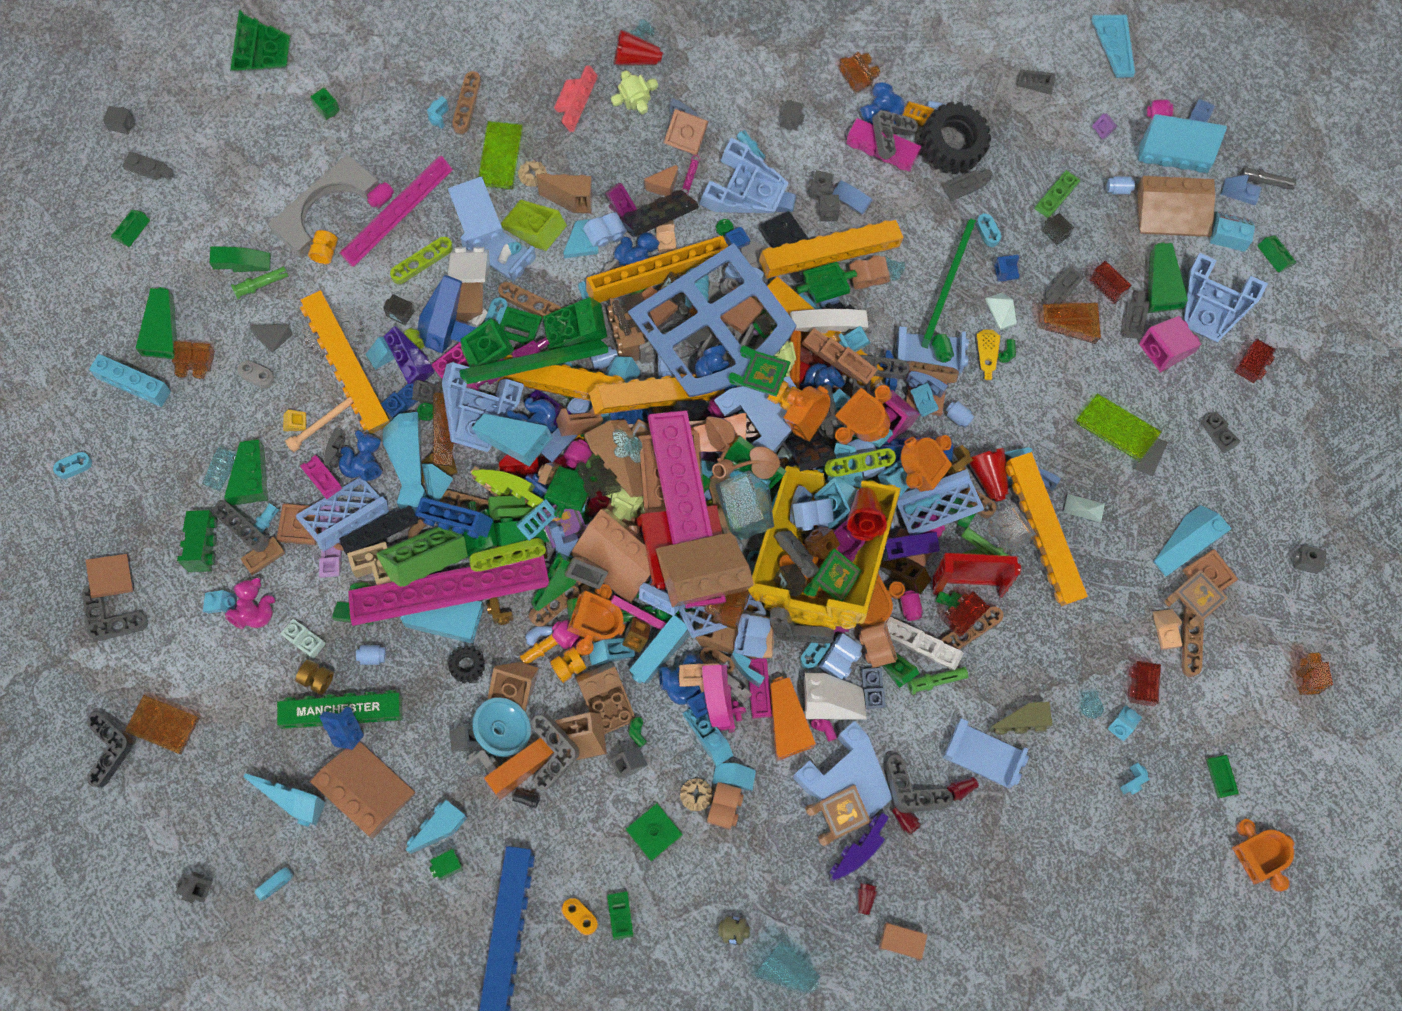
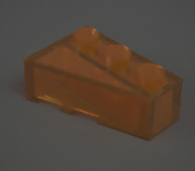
[1038,302,1101,344]

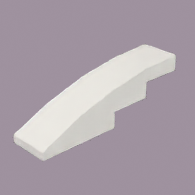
[790,309,868,333]
[886,617,964,671]

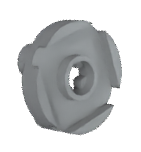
[727,674,752,704]

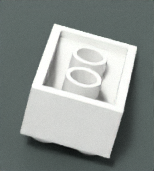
[448,247,490,283]
[804,673,866,720]

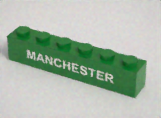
[277,690,403,729]

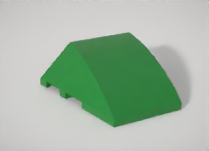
[230,10,290,71]

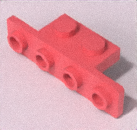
[554,65,598,132]

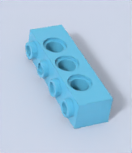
[89,354,171,407]

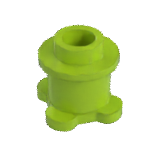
[404,328,425,350]

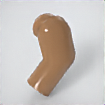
[408,519,426,539]

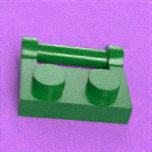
[500,307,542,344]

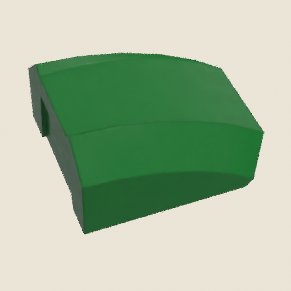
[461,318,514,368]

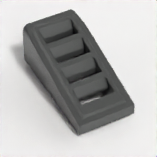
[1017,70,1056,94]

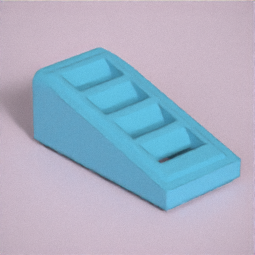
[516,499,556,541]

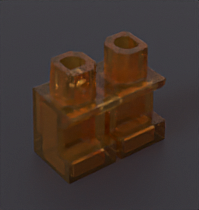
[838,51,880,94]
[172,341,215,379]
[705,590,750,630]
[1296,652,1333,695]

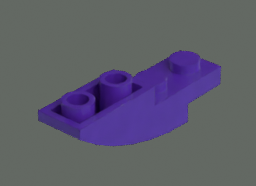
[829,813,889,882]

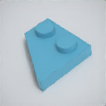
[563,219,599,258]
[828,443,863,489]

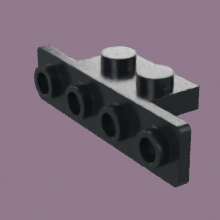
[647,400,712,421]
[339,506,418,556]

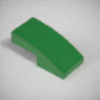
[607,891,634,940]

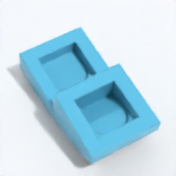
[731,650,765,688]

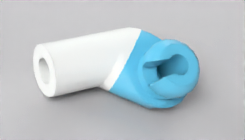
[498,242,522,264]

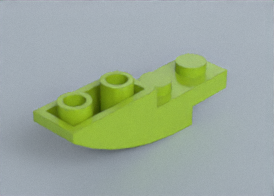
[471,470,545,509]

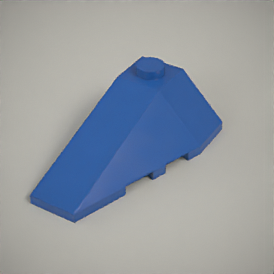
[417,275,462,353]

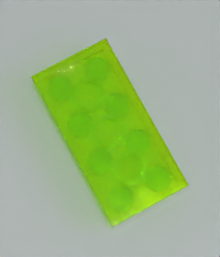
[478,121,523,190]
[1076,393,1162,462]

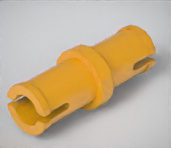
[519,634,558,664]

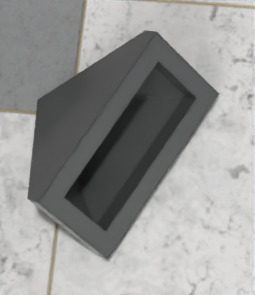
[250,324,292,353]
[564,557,608,590]

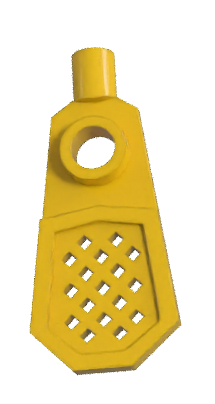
[976,329,1001,380]

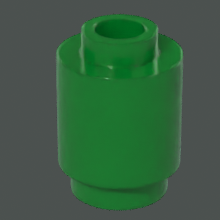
[932,334,954,363]

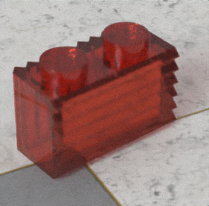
[1089,260,1132,304]
[1234,338,1276,383]
[943,591,990,637]
[1128,661,1161,706]

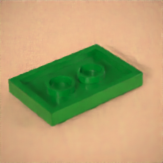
[724,436,786,495]

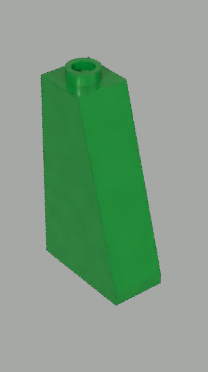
[1147,242,1188,313]
[135,287,179,360]

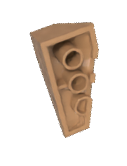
[584,420,643,497]

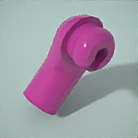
[811,719,837,742]

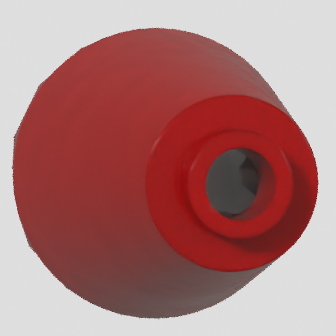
[614,30,663,65]
[969,447,1009,502]
[847,487,887,541]

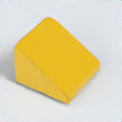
[283,410,306,432]

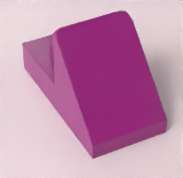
[606,183,637,217]

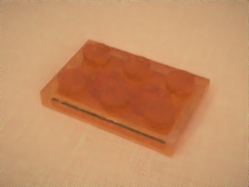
[124,695,200,755]

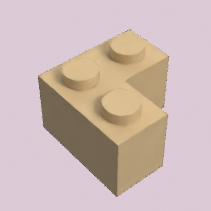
[347,542,392,585]

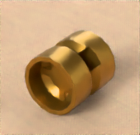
[295,659,334,695]

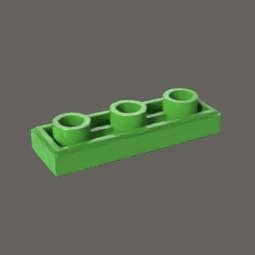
[1035,170,1080,219]

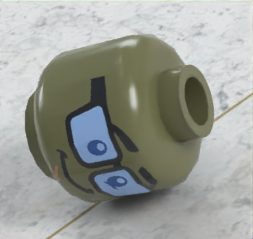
[719,916,750,945]

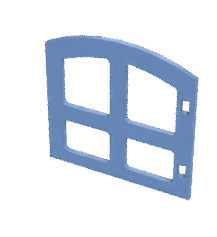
[628,243,797,397]

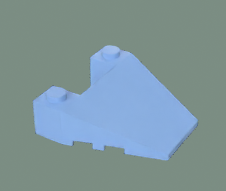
[699,137,788,213]
[1184,253,1268,342]
[442,362,524,452]
[714,376,797,453]
[793,721,893,819]

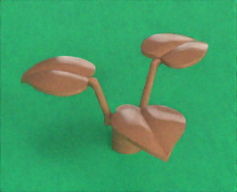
[706,416,780,507]

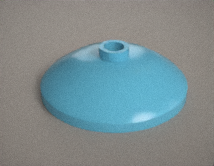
[472,698,531,757]

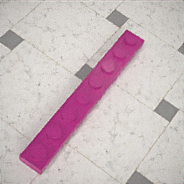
[339,156,453,267]

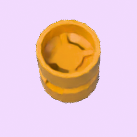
[308,230,338,264]
[767,381,801,411]
[549,647,587,683]

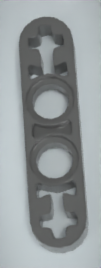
[213,501,269,552]

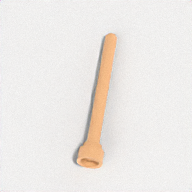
[284,397,353,453]

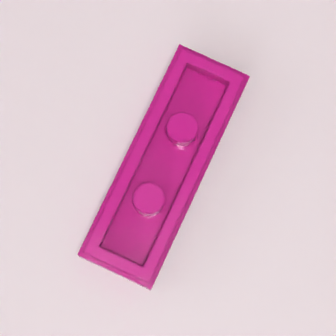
[609,595,667,630]
[748,658,772,719]

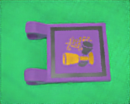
[538,497,591,548]

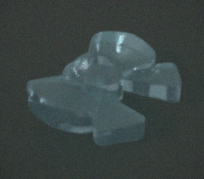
[629,19,654,41]
[885,255,905,281]

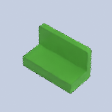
[488,496,533,520]

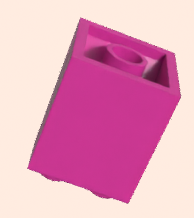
[1139,316,1201,373]
[882,390,920,443]

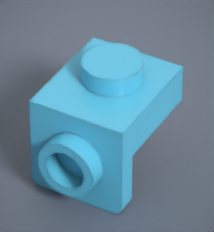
[427,96,449,129]
[839,326,871,352]
[910,383,939,417]
[203,590,237,614]
[1108,705,1142,741]
[1120,762,1150,795]

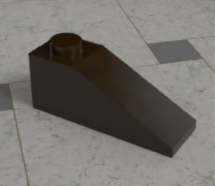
[879,558,931,595]

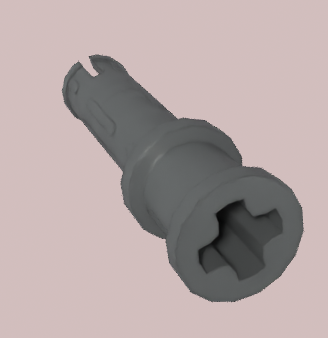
[1240,165,1297,190]

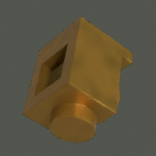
[622,617,651,653]

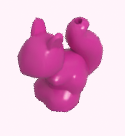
[225,578,275,629]

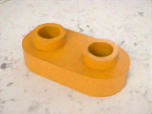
[562,898,598,935]

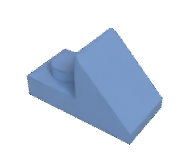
[1221,175,1262,205]
[548,521,578,556]

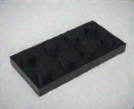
[619,190,699,237]
[758,211,827,284]
[782,429,837,472]

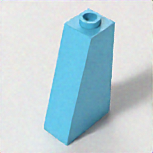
[472,414,553,466]
[401,601,484,644]
[629,615,696,684]

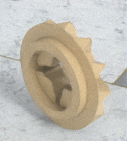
[518,160,547,187]
[680,778,713,811]

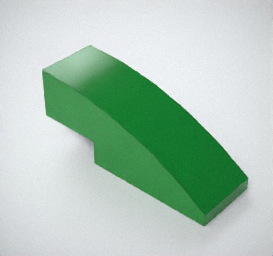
[209,246,271,272]

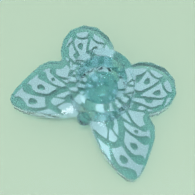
[613,429,642,463]

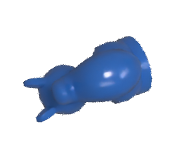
[860,82,905,125]
[614,231,660,266]
[695,345,737,392]
[799,364,846,390]
[507,398,556,434]
[339,431,383,481]
[659,653,704,705]

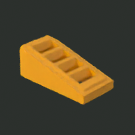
[902,101,935,126]

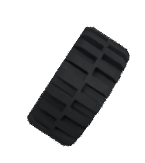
[919,102,991,174]

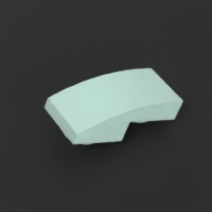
[280,619,326,659]

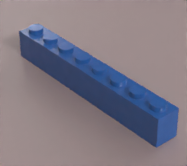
[479,846,535,1011]

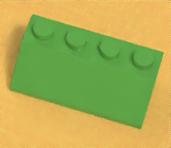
[376,527,468,587]

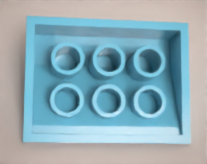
[1138,114,1227,173]

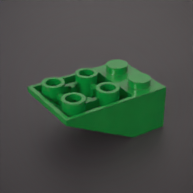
[543,297,607,350]

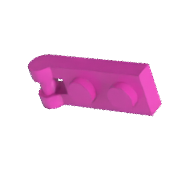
[300,455,342,500]

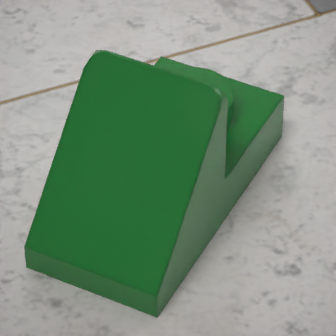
[882,653,920,688]

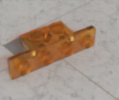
[433,393,454,466]

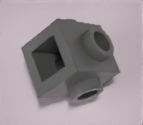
[808,170,835,201]
[175,871,212,904]

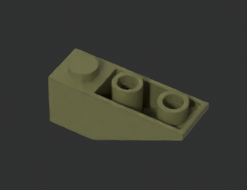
[989,701,1053,735]

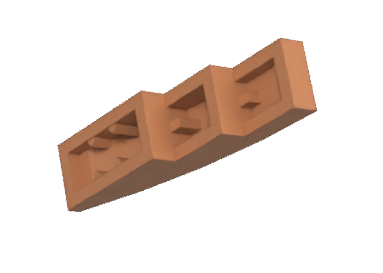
[802,328,878,385]

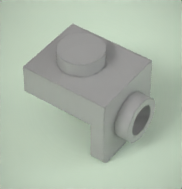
[466,750,499,774]

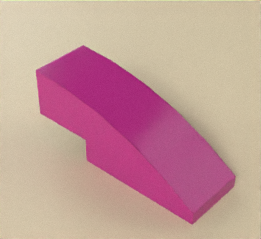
[702,665,733,727]

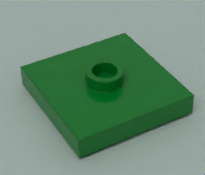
[625,803,683,862]

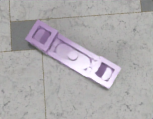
[319,506,342,578]

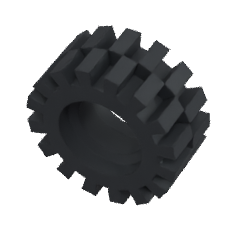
[448,645,485,684]

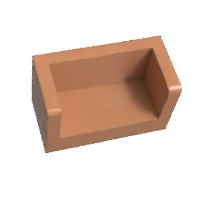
[556,407,603,436]
[879,923,927,961]

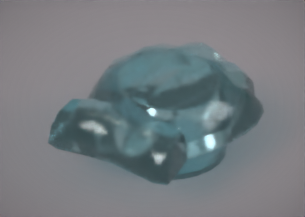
[1081,691,1104,719]

